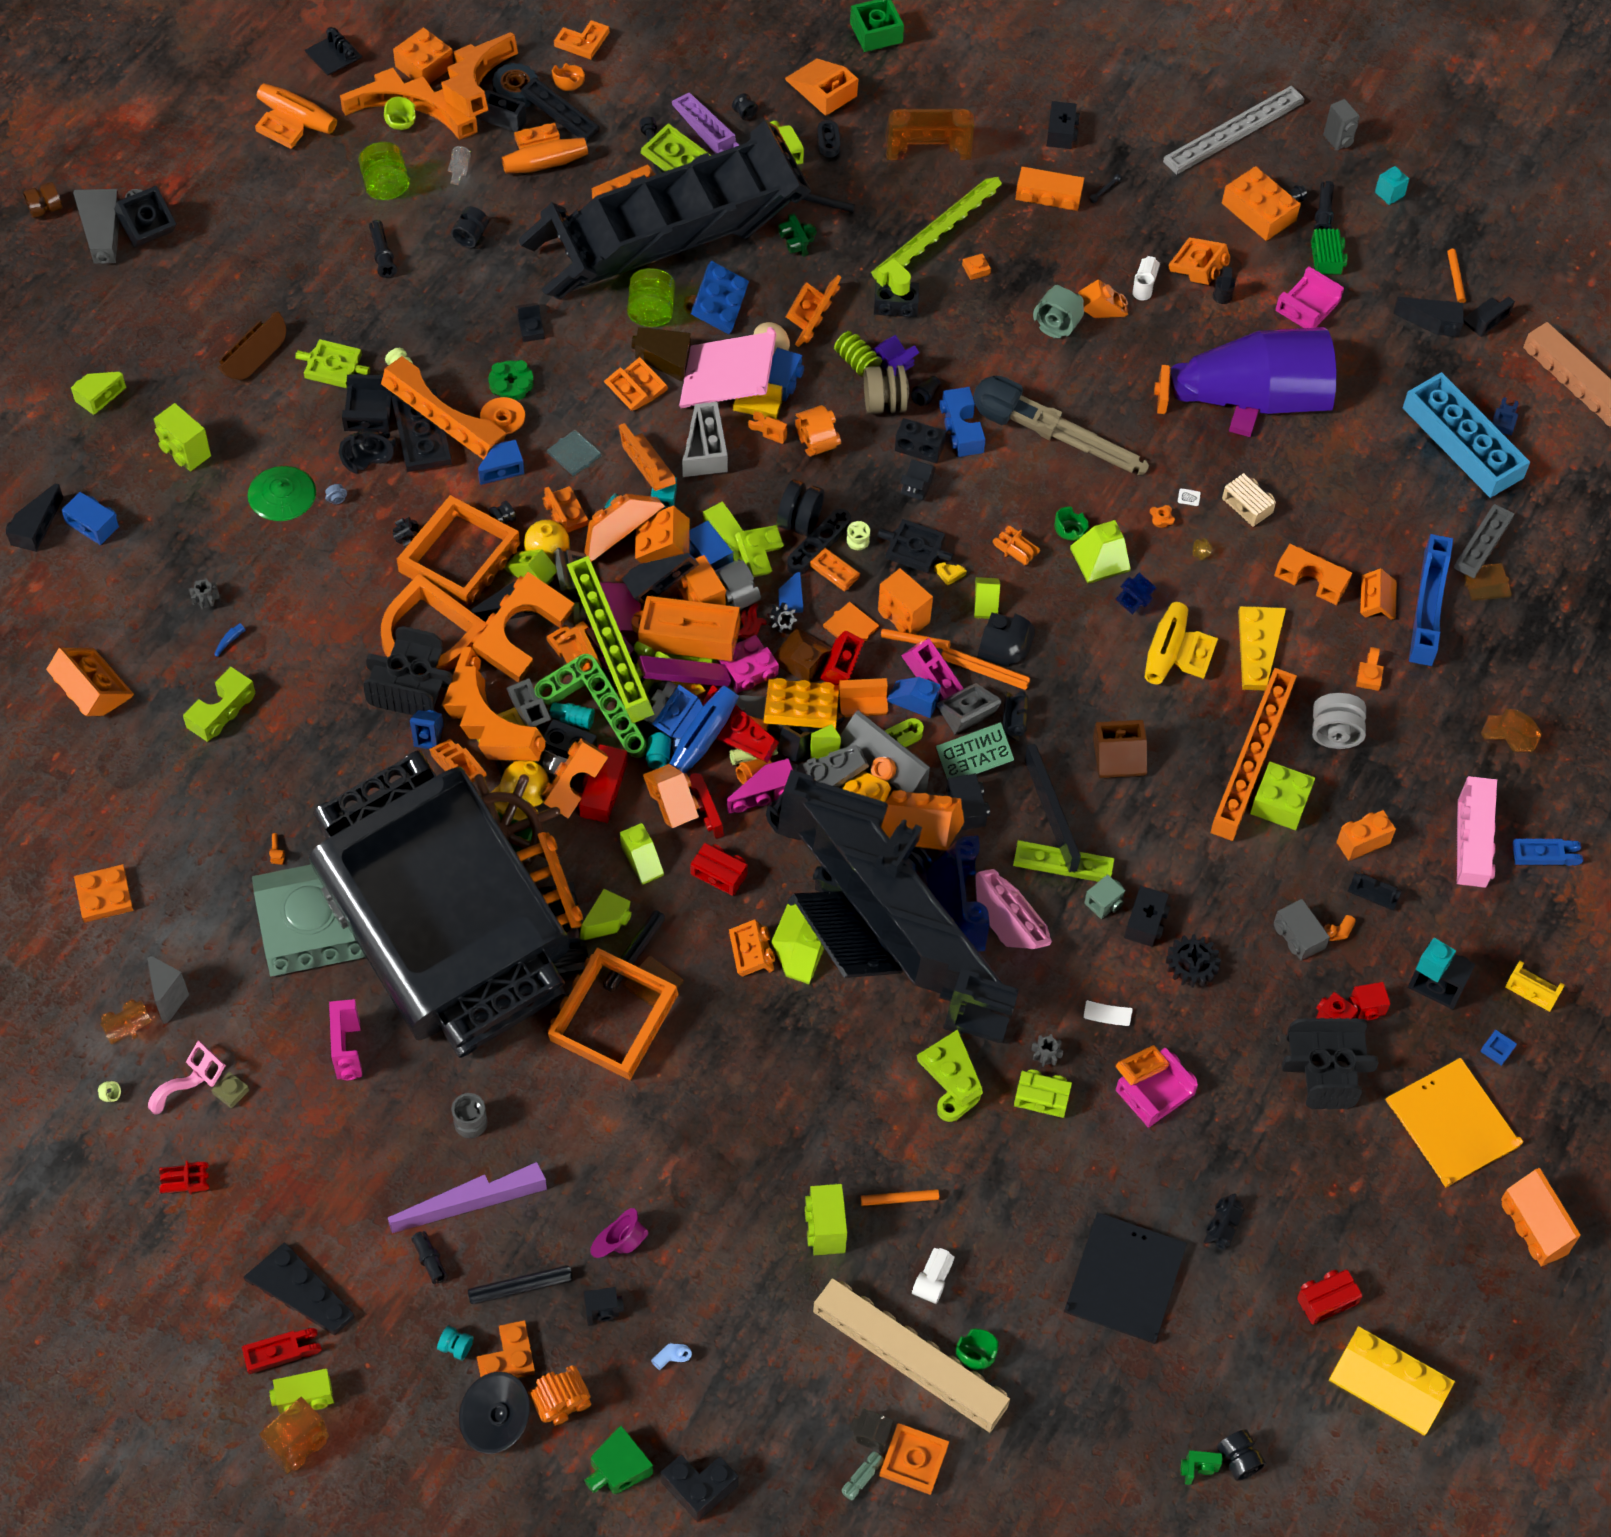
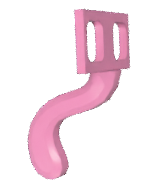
[148,1041,226,1115]

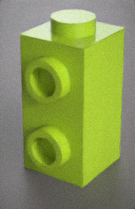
[269,1369,334,1416]

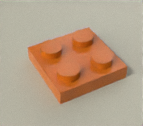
[74,864,133,923]
[879,1423,949,1495]

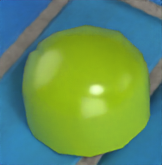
[384,96,416,131]

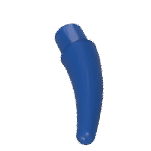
[214,623,246,657]

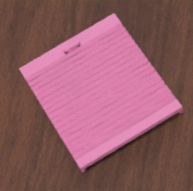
[679,327,777,408]

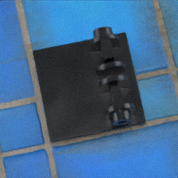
[305,27,362,76]

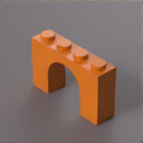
[472,572,574,683]

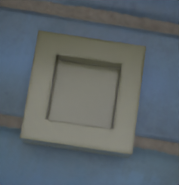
[212,1072,249,1109]

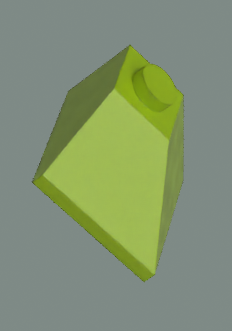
[1070,520,1131,584]

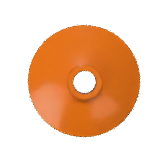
[480,397,525,434]

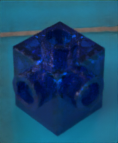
[1115,572,1157,615]

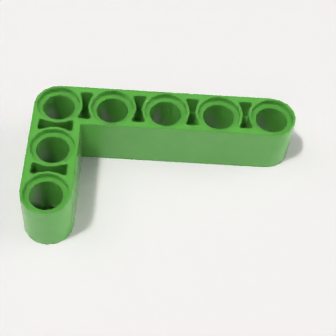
[535,654,647,758]

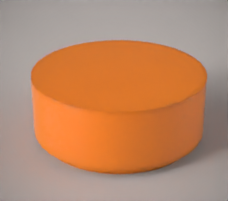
[871,756,896,781]

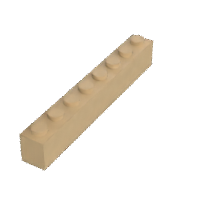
[813,1278,1010,1433]

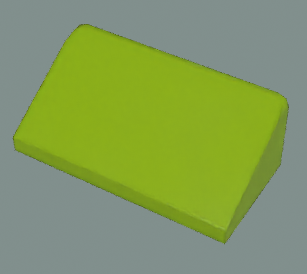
[810,724,841,759]

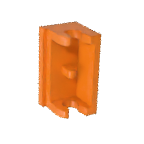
[556,625,602,672]

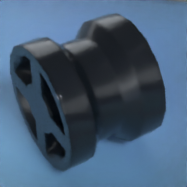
[732,93,758,120]
[489,500,516,524]

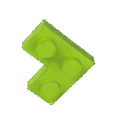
[735,525,784,577]

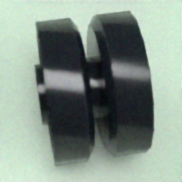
[777,479,825,537]

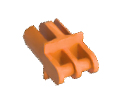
[993,526,1040,566]

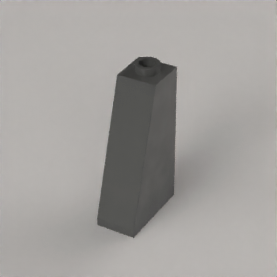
[74,189,120,264]

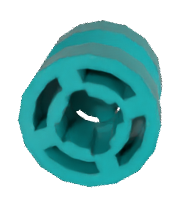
[437,1325,474,1361]

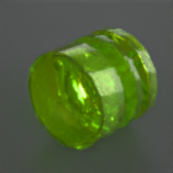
[358,142,410,200]
[627,268,675,327]

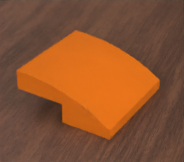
[604,357,668,411]

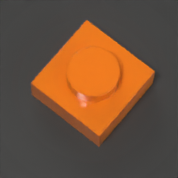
[962,253,991,280]

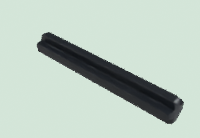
[603,910,665,992]
[468,1265,572,1304]

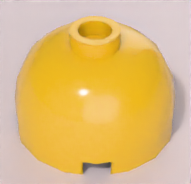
[524,520,570,565]
[499,761,550,807]

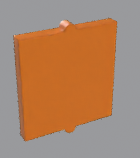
[823,602,879,641]

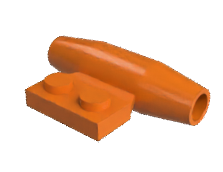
[255,83,337,149]
[502,123,588,174]

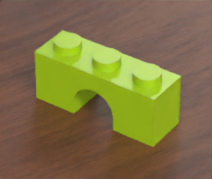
[183,667,256,742]

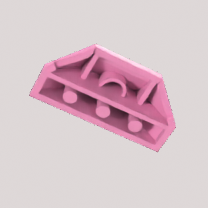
[976,869,1052,949]

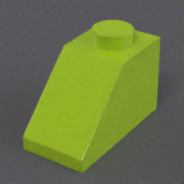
[71,372,126,415]
[504,549,557,585]
[620,823,664,885]
[579,889,632,940]

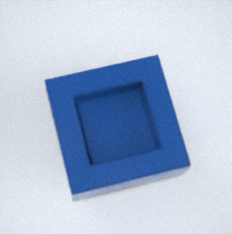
[1480,1030,1517,1066]

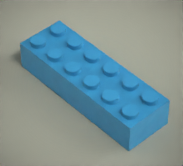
[1403,372,1530,498]

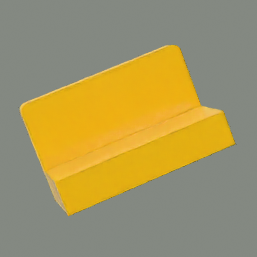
[733,383,782,419]

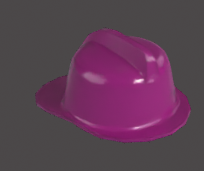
[591,1208,648,1258]

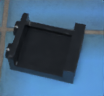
[342,374,393,432]

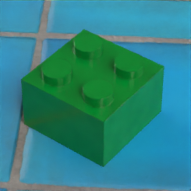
[850,0,904,52]

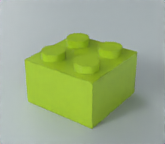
[154,403,211,472]
[1250,761,1315,831]
[805,1184,847,1256]

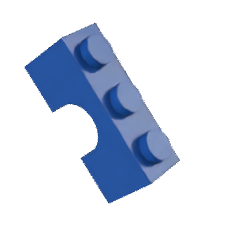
[939,387,985,457]

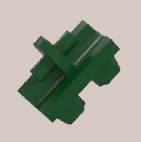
[779,213,817,257]

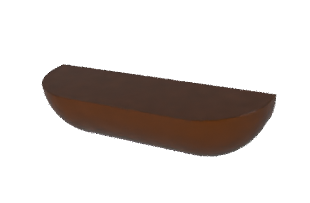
[217,311,286,380]

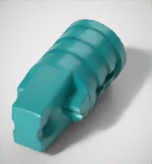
[550,703,595,730]

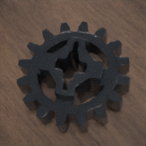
[1166,934,1221,988]

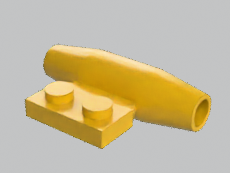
[1144,602,1218,684]

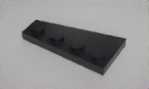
[244,1242,355,1335]

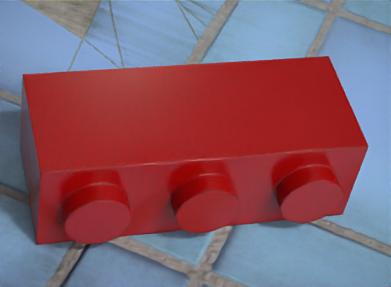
[576,744,628,823]

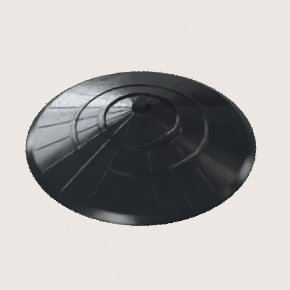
[459,1372,530,1454]

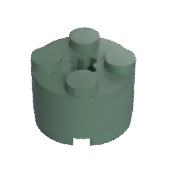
[1033,285,1084,338]

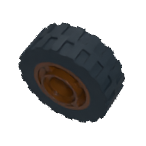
[492,63,538,107]

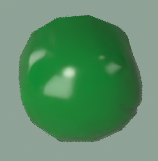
[1054,506,1089,541]
[956,1328,999,1370]

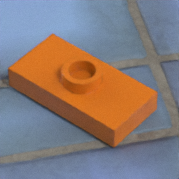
[1154,365,1170,414]
[810,548,860,592]
[1115,1045,1170,1086]

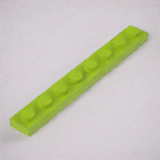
[871,177,1002,279]

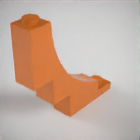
[442,647,546,761]

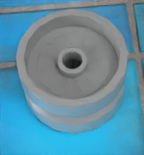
[1312,693,1366,749]

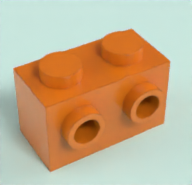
[1337,810,1396,861]

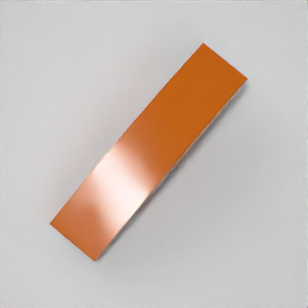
[429,739,487,783]

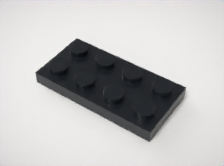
[391,389,452,472]

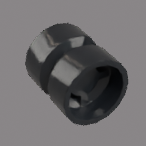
[451,206,489,248]
[1217,1429,1267,1481]

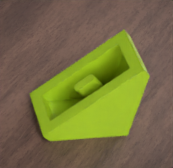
[974,577,1000,619]

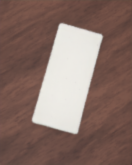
[1084,1000,1132,1026]

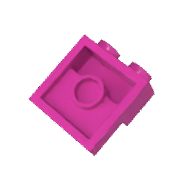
[716,635,779,693]

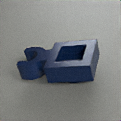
[1492,397,1519,436]

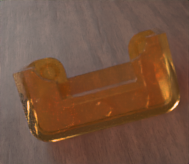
[885,109,974,160]

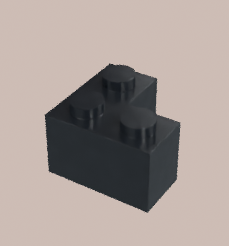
[660,1454,739,1522]

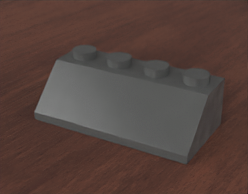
[840,710,930,795]

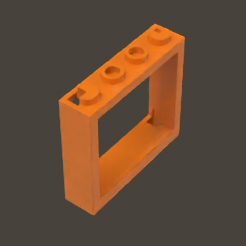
[397,495,520,609]
[547,948,679,1080]

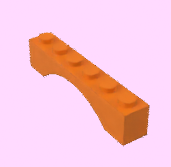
[381,356,506,460]

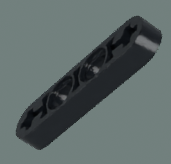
[787,509,851,575]

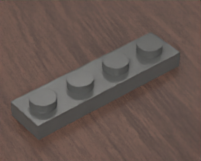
[1454,504,1514,579]

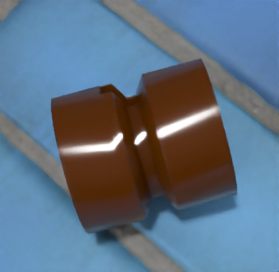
[23,182,62,218]

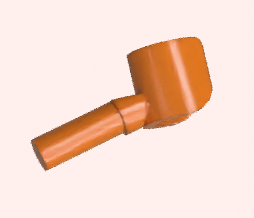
[269,833,285,865]

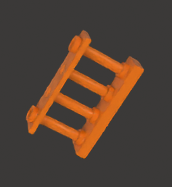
[516,832,583,928]

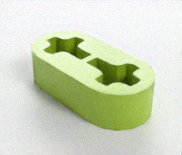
[885,718,924,748]

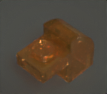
[1481,709,1542,752]

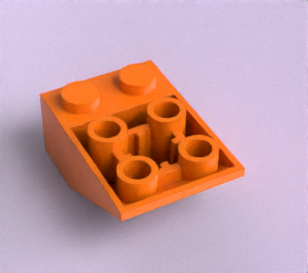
[785,59,858,116]

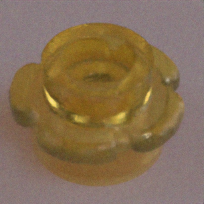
[1192,538,1211,560]

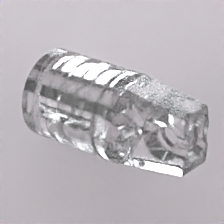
[448,146,471,186]

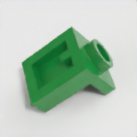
[1180,1450,1222,1485]

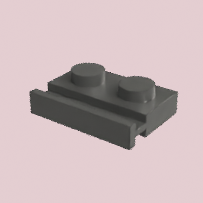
[554,548,586,594]

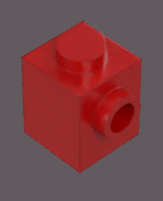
[1348,982,1390,1020]
[1316,992,1359,1019]

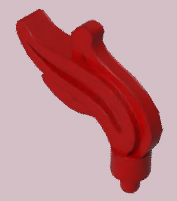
[737,604,767,640]

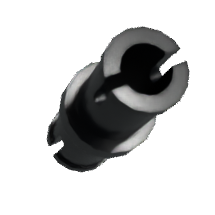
[411,1231,448,1284]

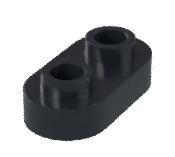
[817,120,840,157]

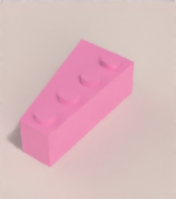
[1457,776,1497,887]

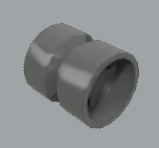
[451,1093,488,1138]

